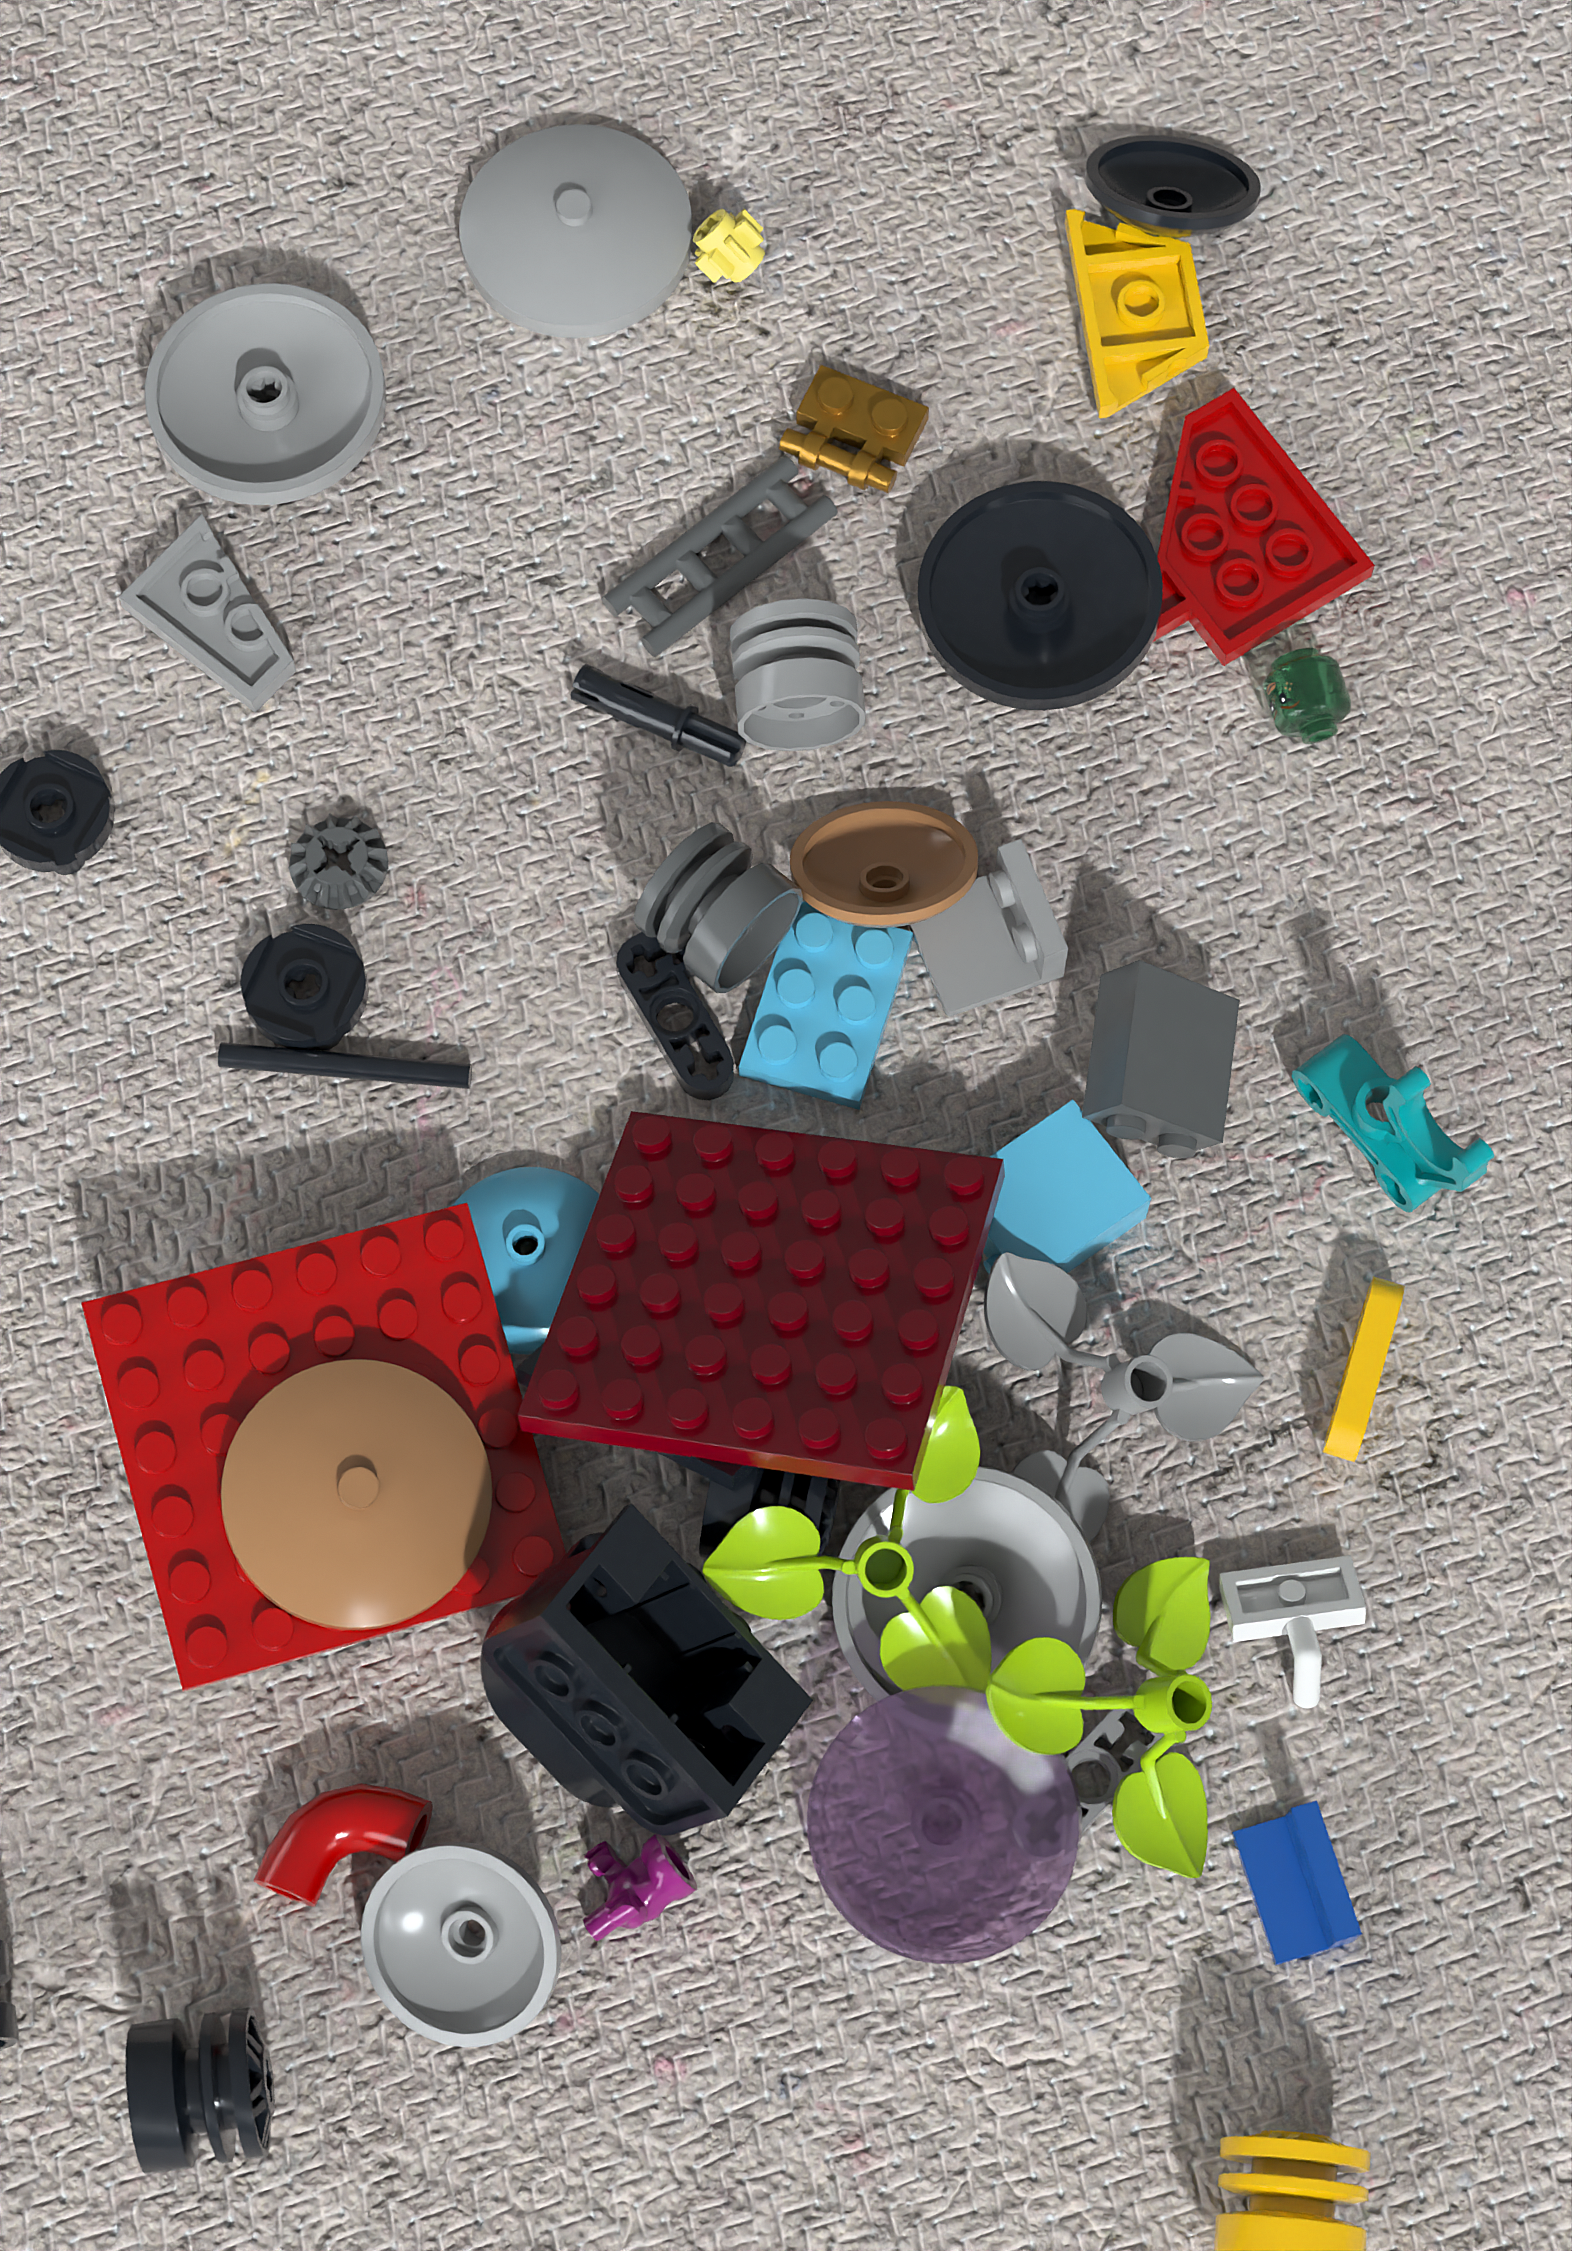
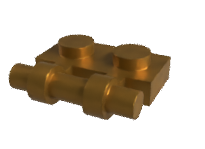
[779,365,929,493]

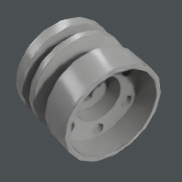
[730,598,866,751]

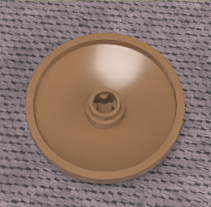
[221,1359,492,1630]

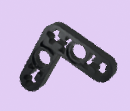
[616,932,734,1100]

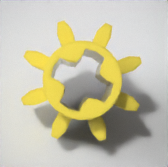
[693,209,765,283]

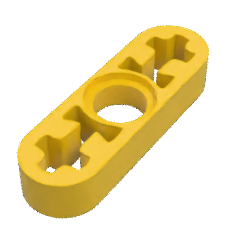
[1322,1276,1405,1462]

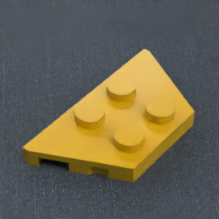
[1065,209,1209,419]

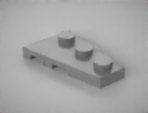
[119,514,297,713]

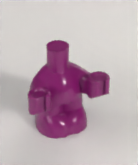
[582,1834,697,1942]

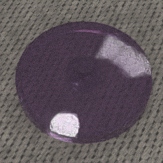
[807,1684,1082,1964]

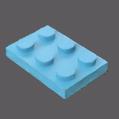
[738,901,913,1110]

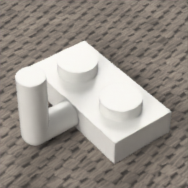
[1219,1555,1366,1708]

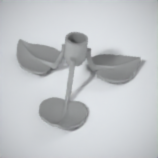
[984,1252,1264,1543]

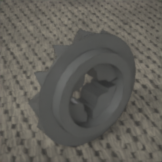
[288,814,389,910]

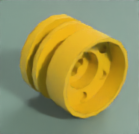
[1214,2130,1371,2251]

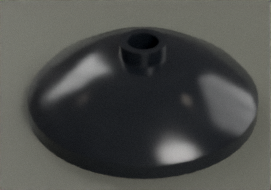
[1084,135,1261,238]

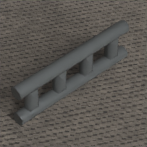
[602,455,838,657]

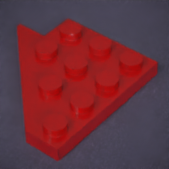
[1152,387,1375,666]

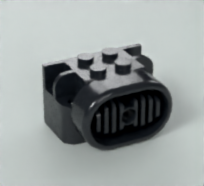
[480,1503,813,1836]

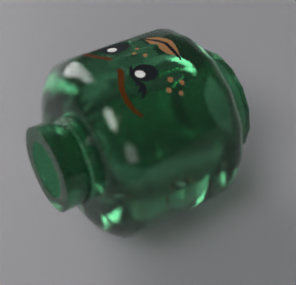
[1263,648,1351,744]

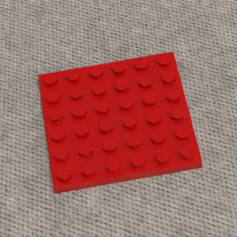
[81,1203,566,1692]

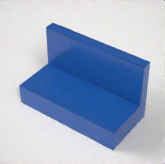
[1232,1800,1362,1966]

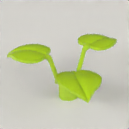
[702,1385,992,1709]
[986,1557,1212,1878]

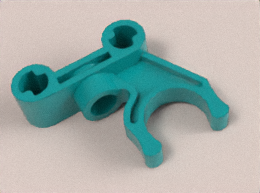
[1292,1034,1494,1213]

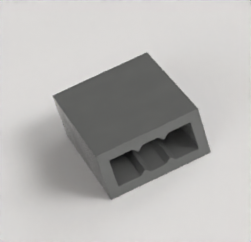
[1082,960,1240,1158]

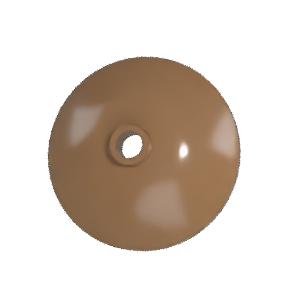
[790,801,978,928]

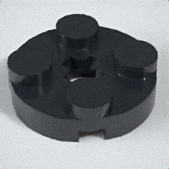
[0,749,115,875]
[240,923,369,1051]

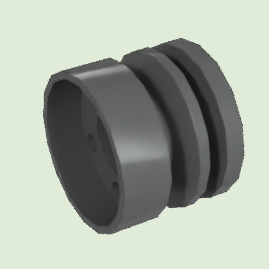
[633,822,803,993]

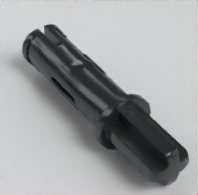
[571,663,746,767]

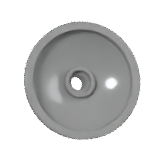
[361,1842,561,2047]

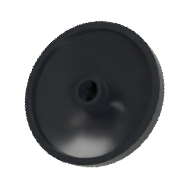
[917,481,1163,710]

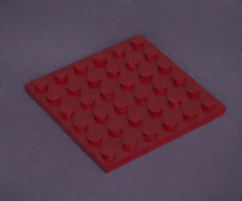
[517,1111,1005,1491]

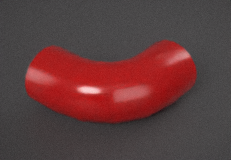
[254,1783,433,1907]

